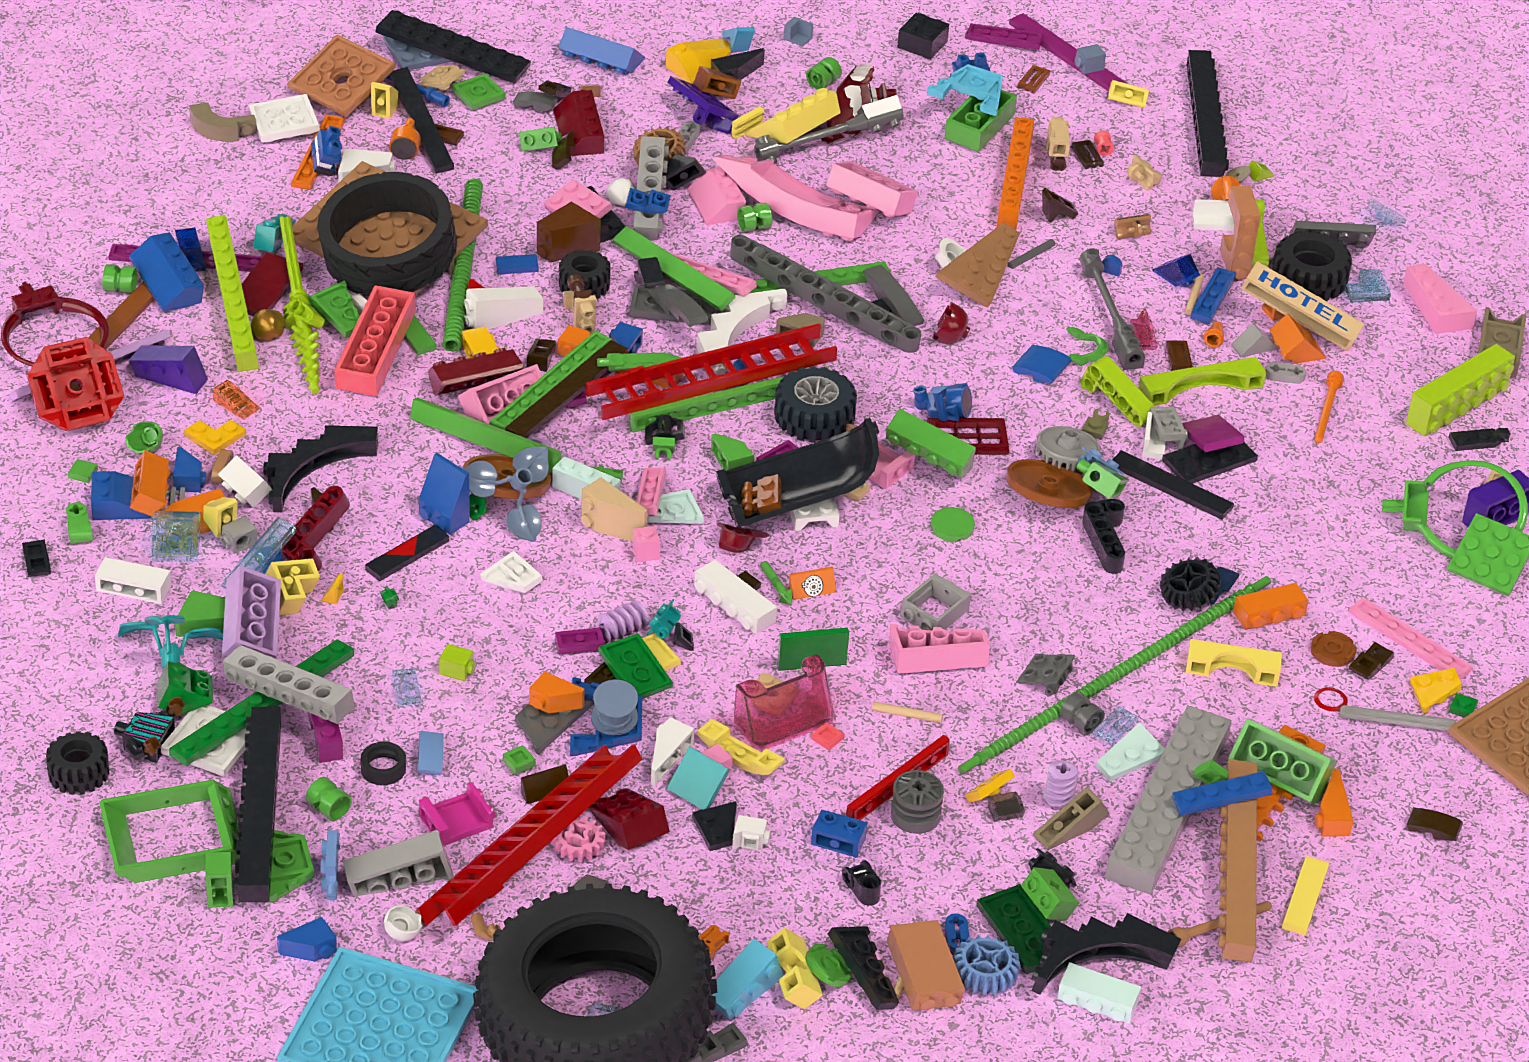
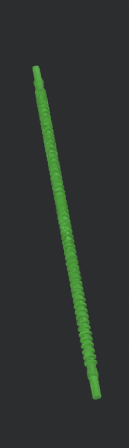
[958,576,1271,774]

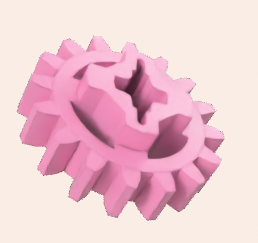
[552,816,605,862]

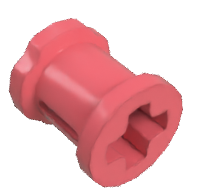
[1094,131,1114,155]

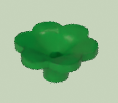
[469,493,487,520]

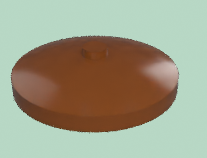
[463,454,551,499]
[1006,459,1093,508]

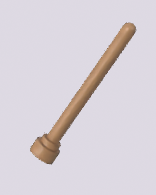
[1168,901,1272,948]

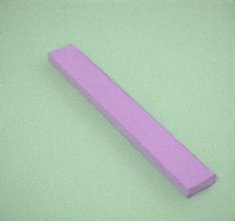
[9,330,170,401]

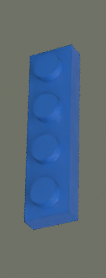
[1190,267,1236,324]
[1172,771,1272,816]

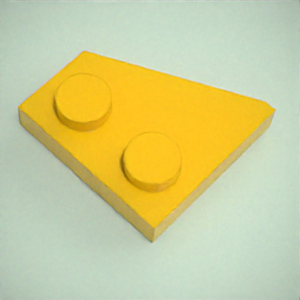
[1410,668,1462,713]

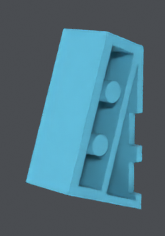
[712,939,784,1020]

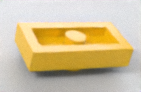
[965,768,1015,803]

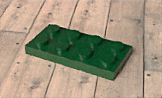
[976,884,1051,974]

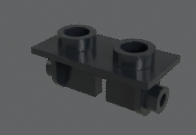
[1028,848,1077,889]

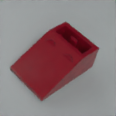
[588,788,670,850]

